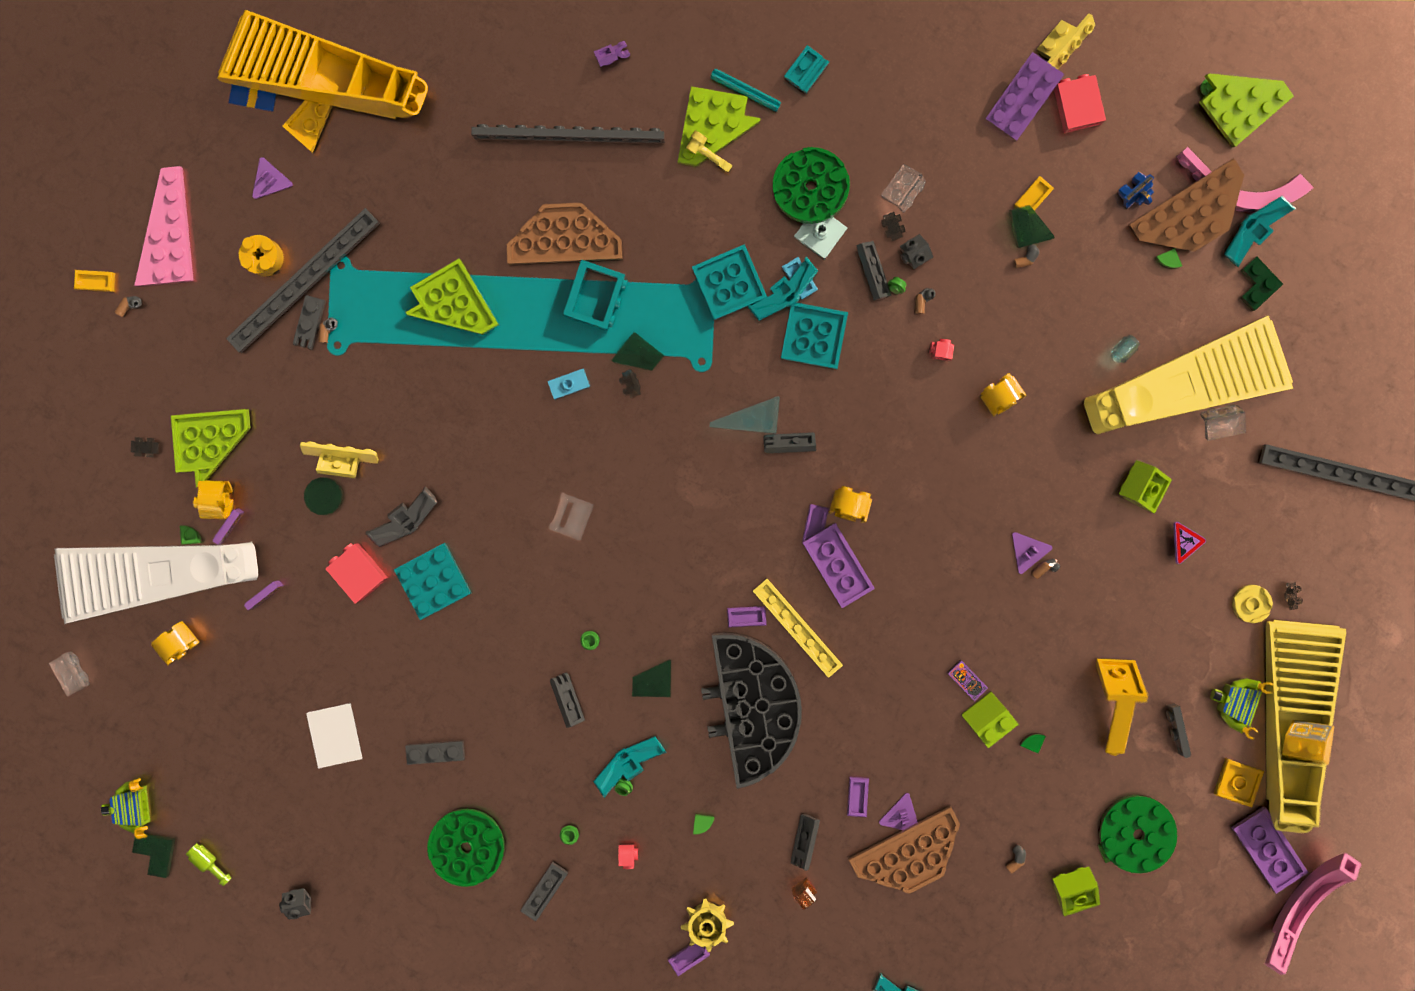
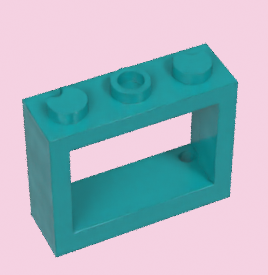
[563,260,628,331]

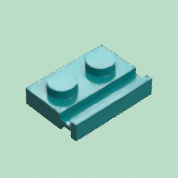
[784,45,830,94]

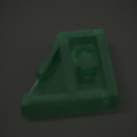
[1010,205,1055,248]
[611,332,664,371]
[632,659,671,697]

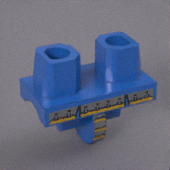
[1118,172,1154,209]

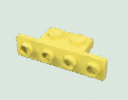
[1037,13,1095,69]
[300,442,379,478]

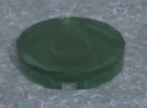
[304,477,343,515]

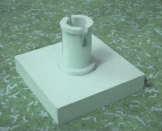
[794,217,847,260]

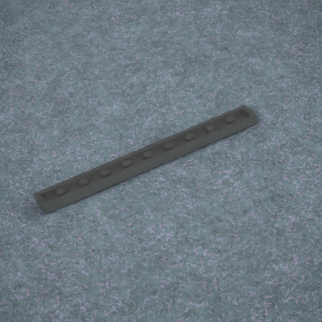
[471,124,665,143]
[226,208,380,353]
[1259,444,1415,501]

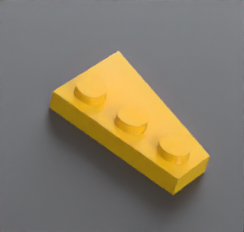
[283,83,332,153]

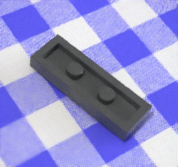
[856,241,891,300]
[405,740,465,765]
[520,862,568,921]

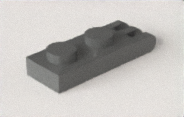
[293,295,326,350]
[763,432,816,453]
[550,672,585,728]
[1166,703,1191,758]
[791,814,820,871]

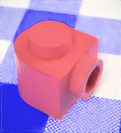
[929,339,954,361]
[618,845,638,869]

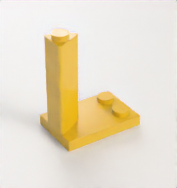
[1096,659,1148,756]

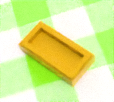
[1014,176,1054,218]
[74,270,115,292]

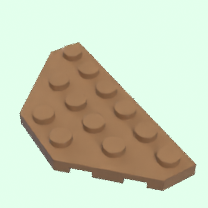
[1129,158,1244,252]
[507,203,623,265]
[848,806,960,894]

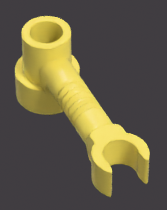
[686,130,732,172]

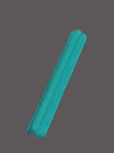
[711,69,781,112]

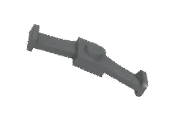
[365,487,437,547]

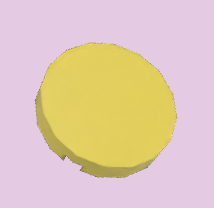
[1232,585,1273,623]

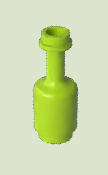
[185,843,232,886]

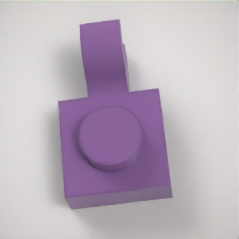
[594,41,630,67]

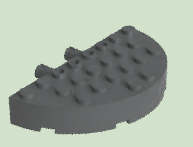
[701,633,802,789]

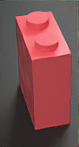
[1054,74,1106,133]
[326,543,388,604]

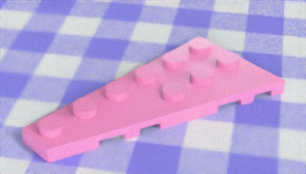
[134,166,194,287]

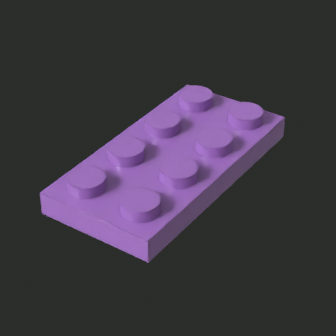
[986,52,1064,140]
[802,523,875,608]
[1231,807,1309,893]

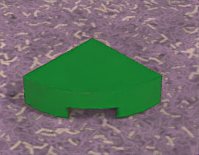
[1020,733,1046,754]

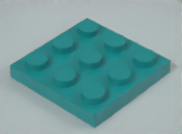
[692,244,767,321]
[781,303,848,370]
[394,543,472,620]

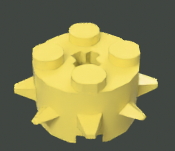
[681,899,734,952]

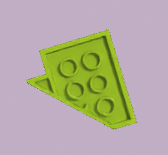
[1199,73,1294,147]
[678,86,760,167]
[406,258,499,335]
[171,409,250,487]

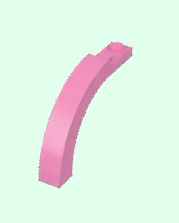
[1176,147,1314,213]
[1265,853,1361,975]

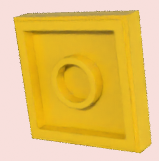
[1214,758,1264,808]

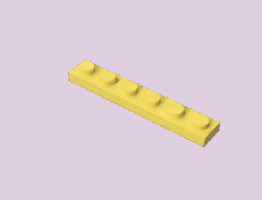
[753,578,843,678]

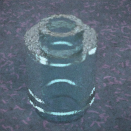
[1111,335,1140,363]

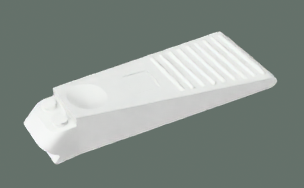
[54,542,258,624]

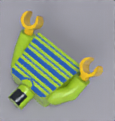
[1210,678,1273,740]
[101,778,150,839]

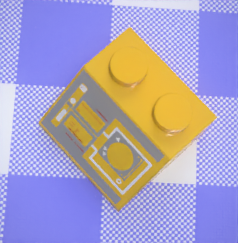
[1282,720,1334,765]

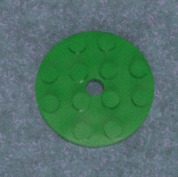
[773,147,850,224]
[1099,795,1177,873]
[427,809,505,887]

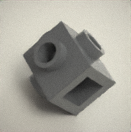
[900,234,933,269]
[279,888,311,920]

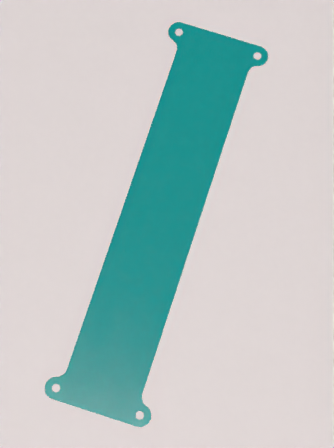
[327,256,714,372]

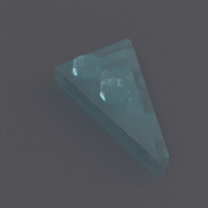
[709,396,780,434]

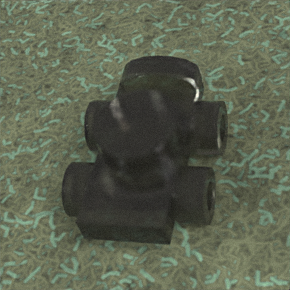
[881,212,906,241]
[619,369,641,398]
[131,437,159,457]
[1284,582,1303,610]

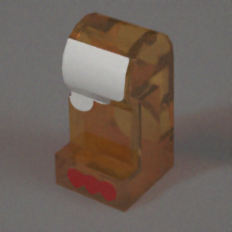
[791,877,817,909]

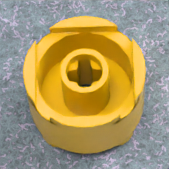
[239,235,284,277]
[981,373,1027,417]
[193,480,233,519]
[829,486,872,523]
[151,621,200,666]

